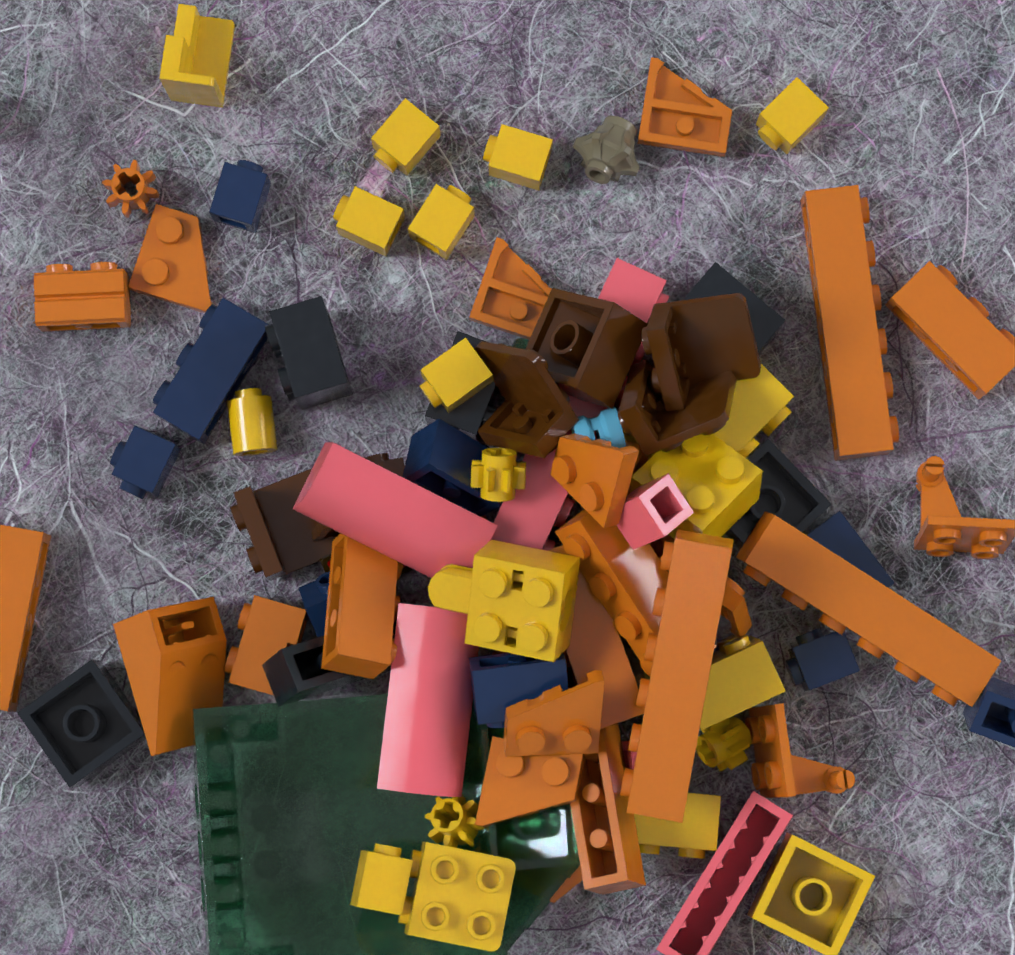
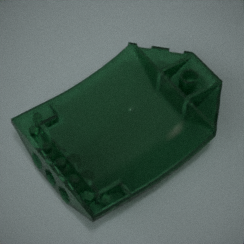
[193,694,580,955]

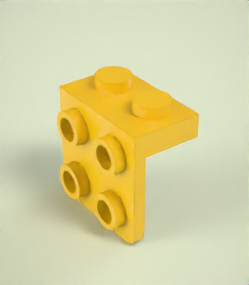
[398,842,516,952]

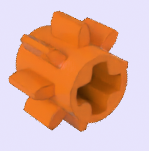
[102,160,160,218]

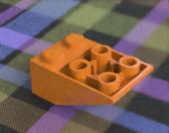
[113,596,227,756]

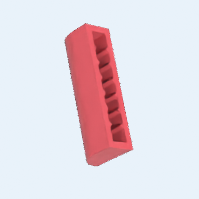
[293,442,498,578]
[377,603,479,797]
[656,791,793,955]

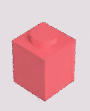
[617,473,694,550]

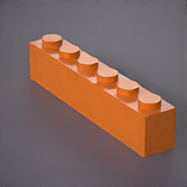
[800,185,899,461]
[736,511,1001,707]
[620,529,734,823]
[563,651,646,895]

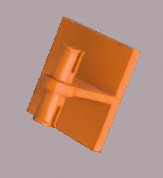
[914,456,1015,559]
[745,703,855,798]

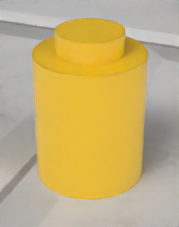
[227,388,278,456]

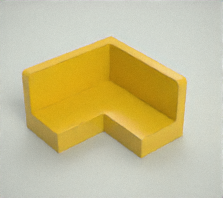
[159,4,235,108]

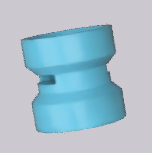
[571,407,626,448]

